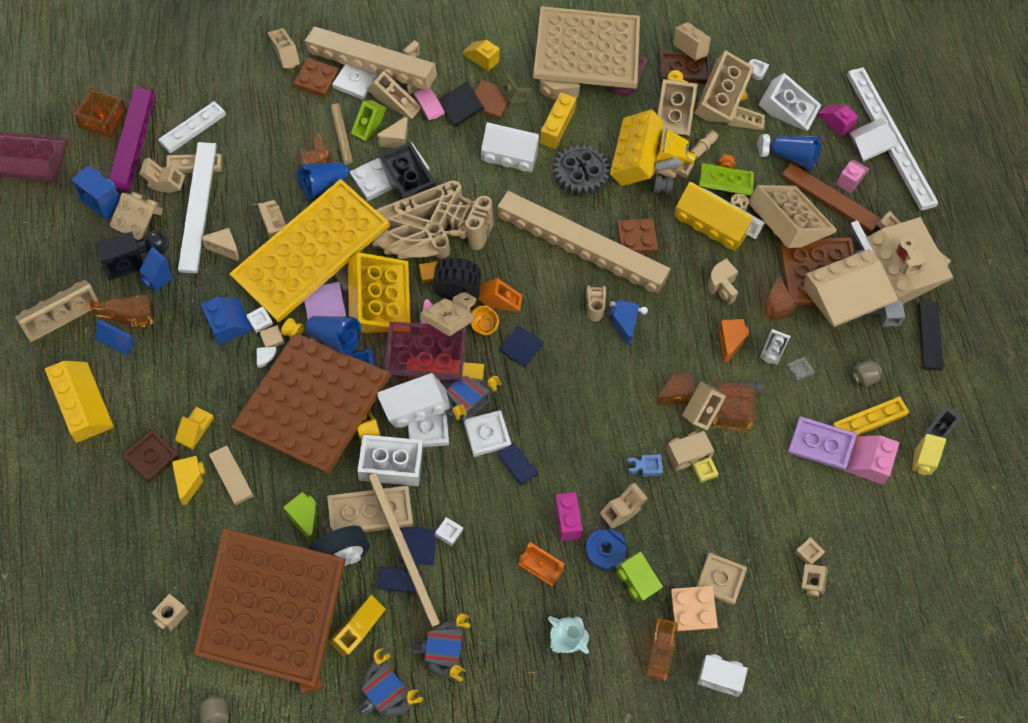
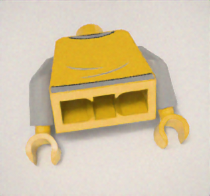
[651,128,696,177]

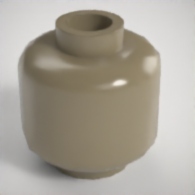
[852,359,883,387]
[199,696,229,723]

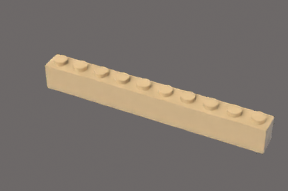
[497,191,670,294]

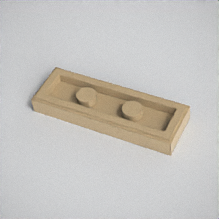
[166,154,222,173]
[209,446,254,506]

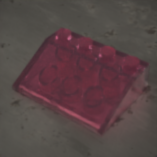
[0,132,68,182]
[384,321,467,381]

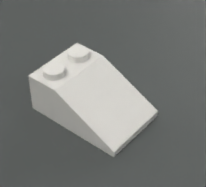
[759,73,821,131]

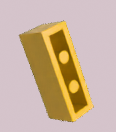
[540,92,577,149]

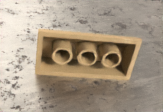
[693,50,754,123]
[15,280,100,342]

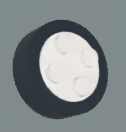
[308,520,370,568]

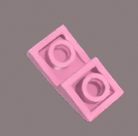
[414,87,445,120]

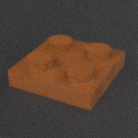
[293,58,340,98]
[617,218,658,254]

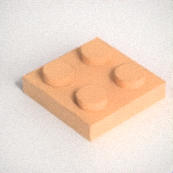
[671,586,718,632]

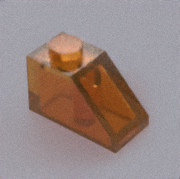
[764,276,796,322]
[656,371,697,405]

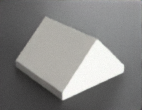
[849,118,896,162]

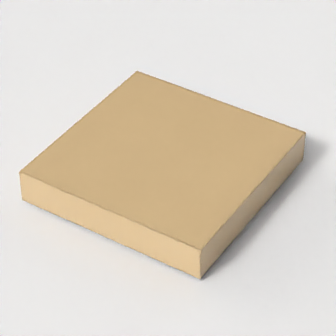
[696,553,747,606]

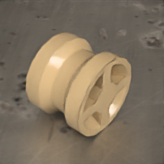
[730,194,749,212]

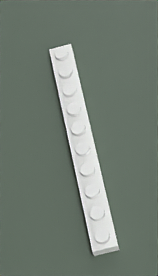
[847,67,938,211]

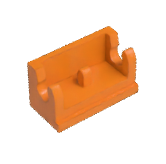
[518,542,565,587]

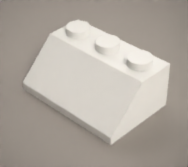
[481,122,539,172]
[377,373,450,428]
[358,435,423,486]

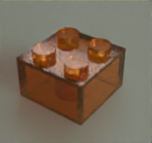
[74,88,127,138]
[711,382,756,431]

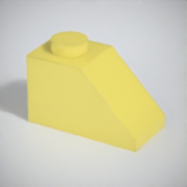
[912,434,946,475]

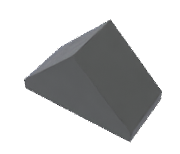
[922,405,963,438]

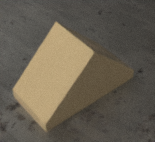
[377,116,408,148]
[202,228,239,261]

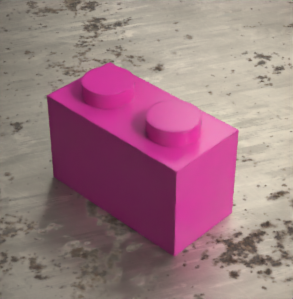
[554,492,582,541]

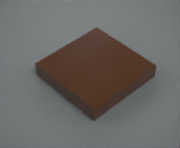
[121,429,179,483]

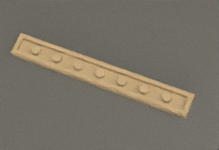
[369,473,440,630]

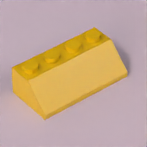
[674,182,753,252]
[45,361,114,443]

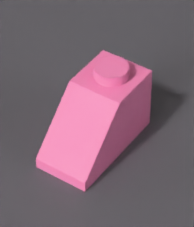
[836,160,869,194]

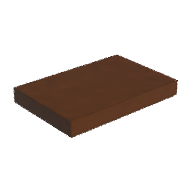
[659,51,711,83]

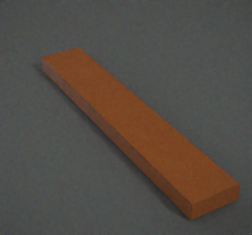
[781,163,881,234]

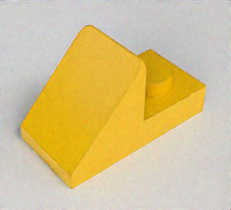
[175,407,214,450]

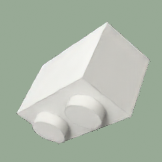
[697,654,748,697]

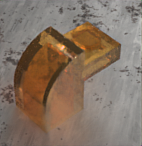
[301,134,331,164]

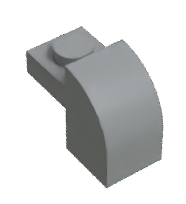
[867,299,905,327]

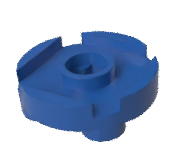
[585,529,626,571]

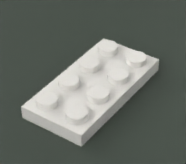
[349,142,429,201]

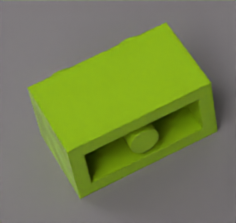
[615,551,663,601]

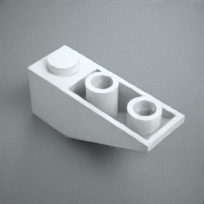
[760,329,791,365]

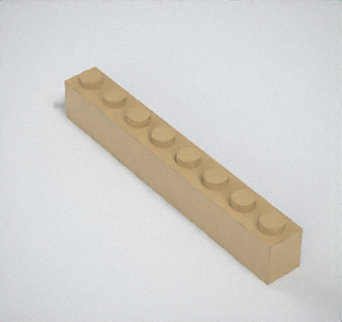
[305,26,437,90]

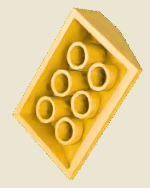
[348,252,411,333]

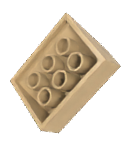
[749,185,837,248]
[866,217,954,304]
[803,249,898,327]

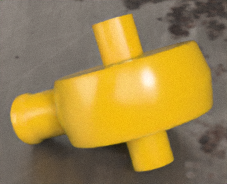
[667,70,687,82]

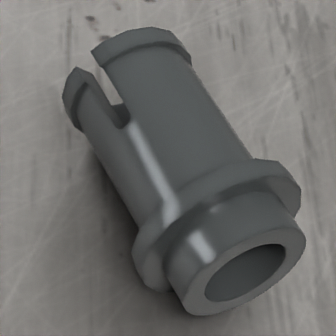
[738,380,763,396]

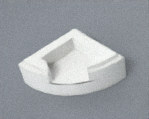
[257,347,277,368]

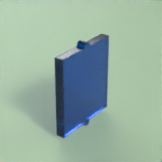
[499,326,544,367]
[400,527,437,566]

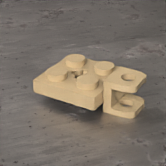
[420,292,476,336]

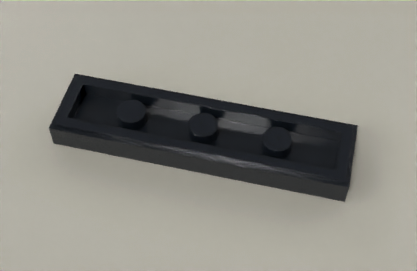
[918,301,943,371]

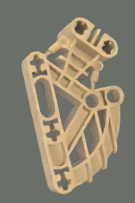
[372,180,494,259]

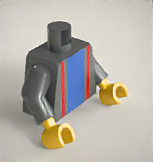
[443,376,502,423]
[413,614,470,682]
[357,648,423,717]

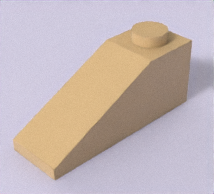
[267,28,300,69]
[367,71,421,120]

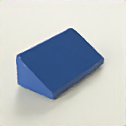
[95,320,135,355]

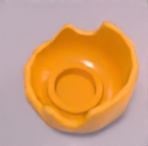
[470,305,500,336]

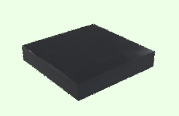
[438,81,485,127]

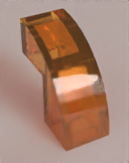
[646,618,678,681]

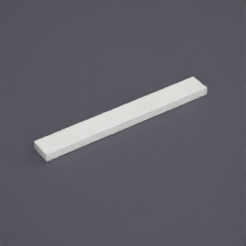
[178,142,217,274]

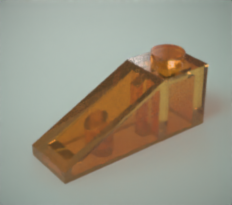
[90,295,154,327]

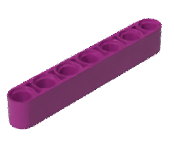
[109,87,155,192]

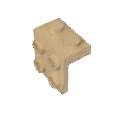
[110,191,164,240]

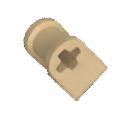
[586,285,606,322]

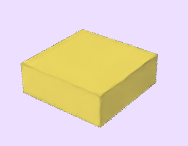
[692,457,719,483]

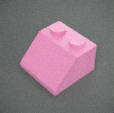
[846,435,900,485]

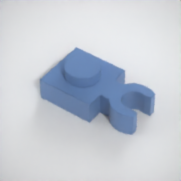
[627,454,663,476]

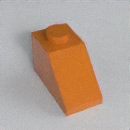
[478,278,522,312]
[718,319,749,362]

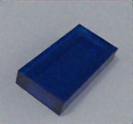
[498,443,537,486]
[377,567,422,594]

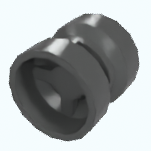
[653,175,674,195]

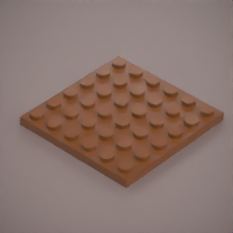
[231,333,391,474]
[194,528,346,687]

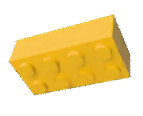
[610,109,664,186]

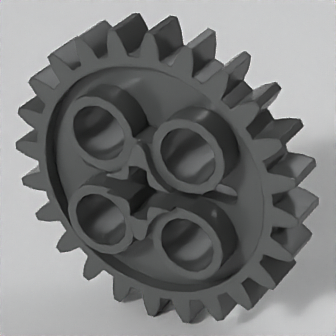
[553,144,610,196]

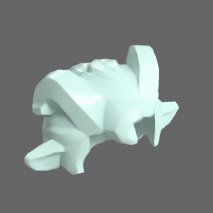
[548,616,589,654]

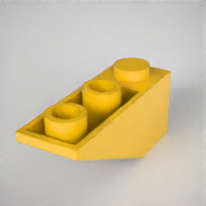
[328,595,386,656]

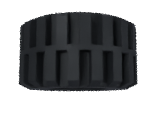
[432,258,482,301]

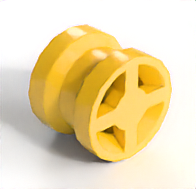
[281,318,305,339]

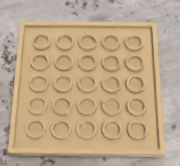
[533,6,640,89]

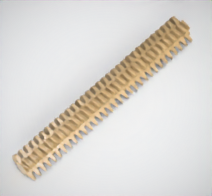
[331,103,353,165]

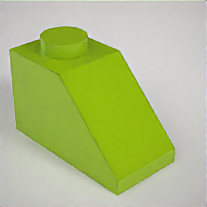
[351,100,386,141]
[283,492,317,543]

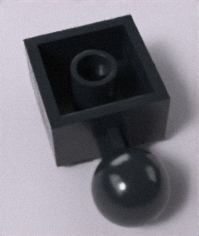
[95,231,169,281]

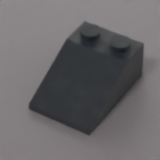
[378,142,436,201]

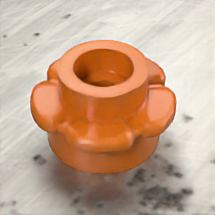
[718,154,736,168]

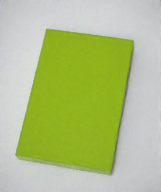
[699,163,754,196]

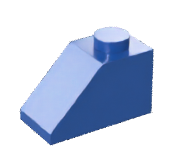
[139,247,173,292]
[610,300,639,345]

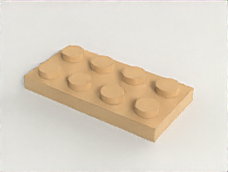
[327,486,413,532]

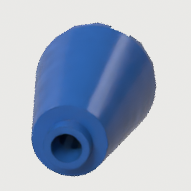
[771,136,822,171]
[296,162,349,200]
[306,316,361,355]

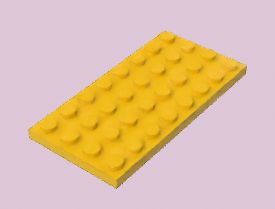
[229,179,390,323]

